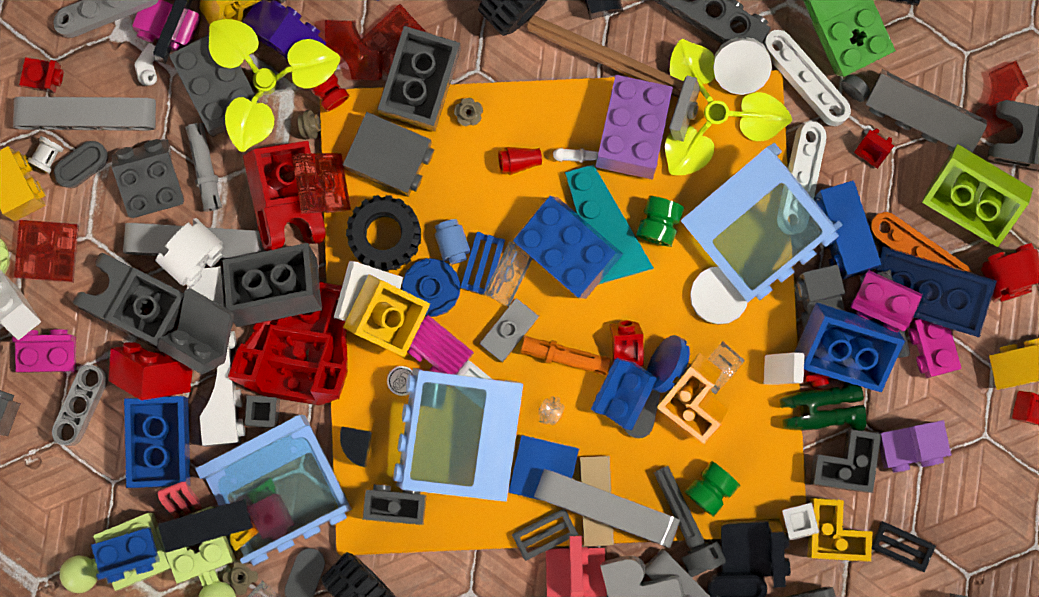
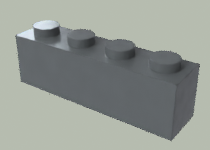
[866,69,987,153]

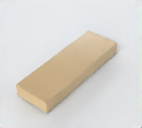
[580,456,614,546]

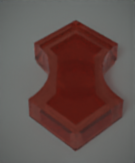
[325,19,383,81]
[975,61,1029,137]

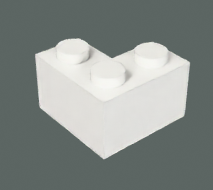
[0,270,41,340]

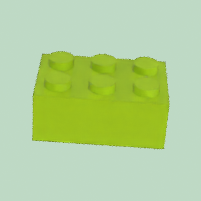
[922,144,1033,247]

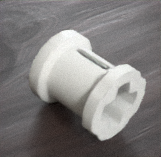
[27,136,63,174]

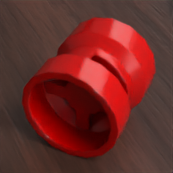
[310,73,350,112]

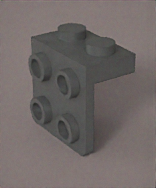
[112,139,184,218]

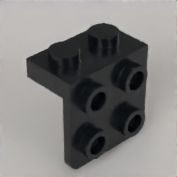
[721,518,791,588]

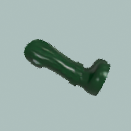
[779,382,866,431]

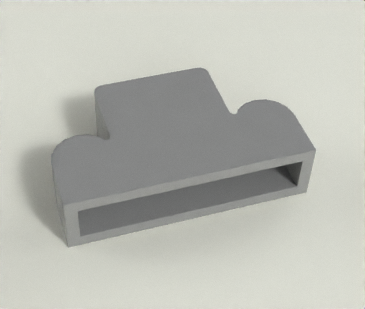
[600,555,690,597]

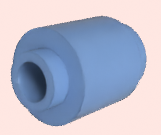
[434,219,471,265]

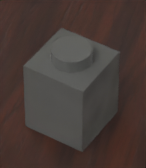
[245,396,280,428]

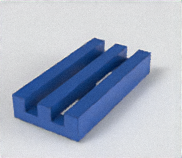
[461,232,505,296]

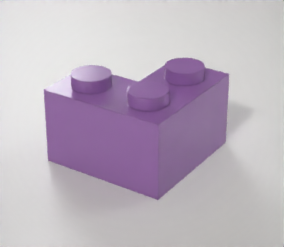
[879,420,951,473]

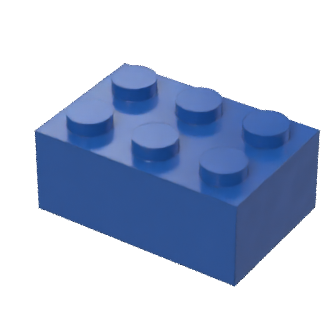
[814,180,882,280]
[513,195,623,299]
[795,302,905,393]
[124,396,191,488]

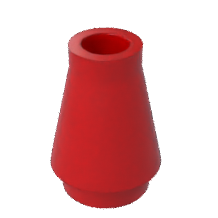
[498,147,542,175]

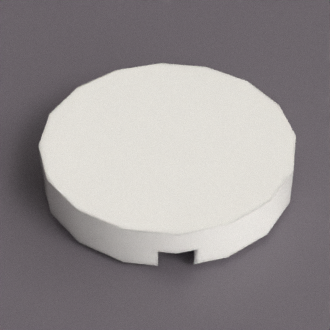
[713,37,772,95]
[690,266,748,325]

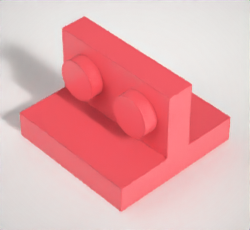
[546,536,607,597]

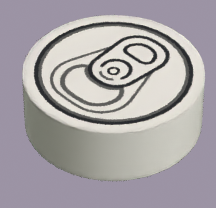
[387,366,413,396]

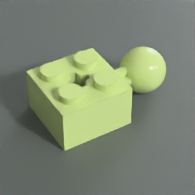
[156,506,236,597]
[60,513,171,593]

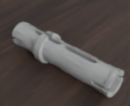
[185,123,222,212]

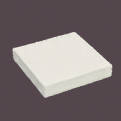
[334,261,403,321]

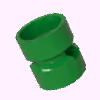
[636,196,685,247]
[685,461,741,517]

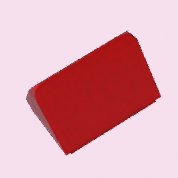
[1012,391,1039,426]

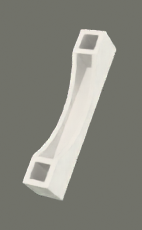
[187,266,245,447]

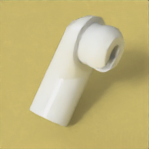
[134,43,157,86]

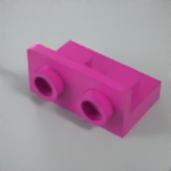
[850,270,923,332]
[908,319,962,379]
[12,329,76,373]

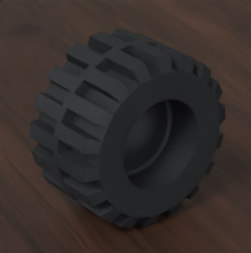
[478,0,547,36]
[346,195,421,272]
[321,552,396,597]

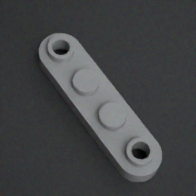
[54,0,159,38]

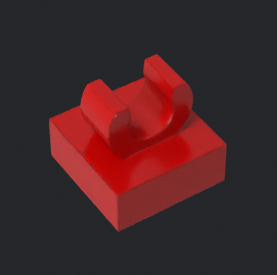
[854,128,894,169]

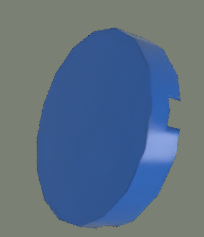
[402,258,460,317]
[647,335,690,393]

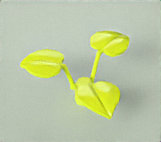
[209,19,340,152]
[665,39,792,175]

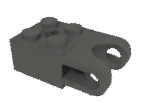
[987,100,1039,170]
[73,253,184,350]

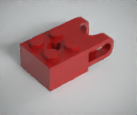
[243,141,326,251]

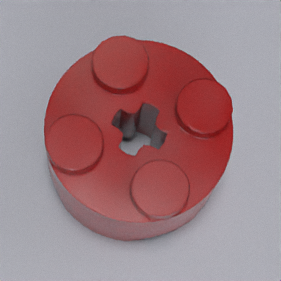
[981,243,1039,303]

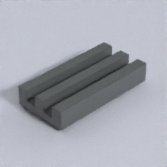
[512,509,578,561]

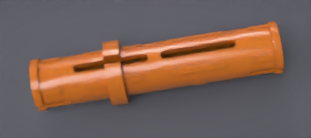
[520,335,610,376]

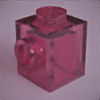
[248,493,294,541]

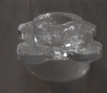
[538,396,564,425]

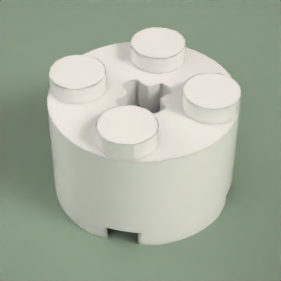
[156,218,223,288]

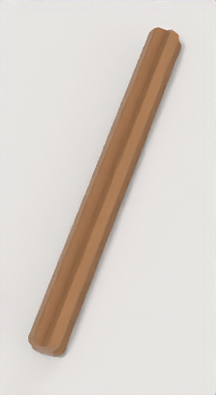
[527,16,684,98]

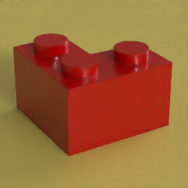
[108,342,193,401]

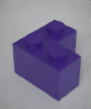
[243,0,327,60]

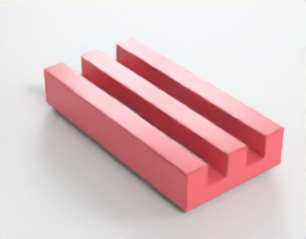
[157,481,202,519]

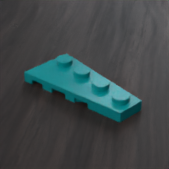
[565,164,654,285]

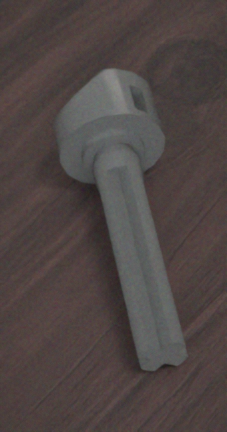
[654,466,726,578]

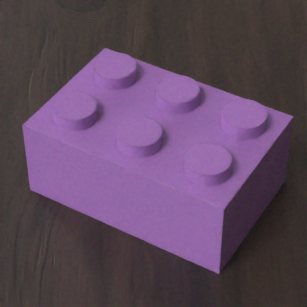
[596,75,673,180]

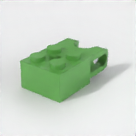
[803,0,896,77]

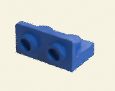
[591,358,658,430]
[91,527,160,584]

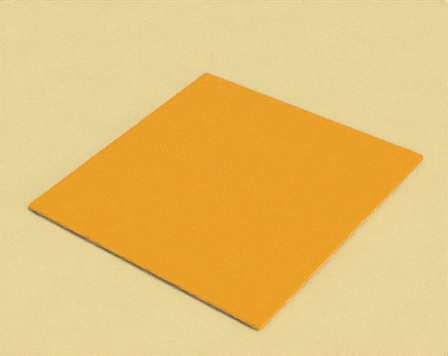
[320,70,806,556]

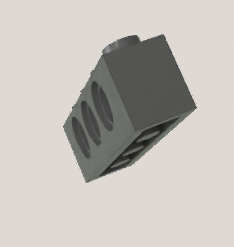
[653,0,771,44]

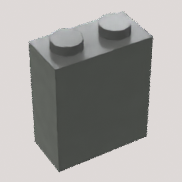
[343,112,435,197]

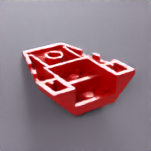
[228,282,348,406]

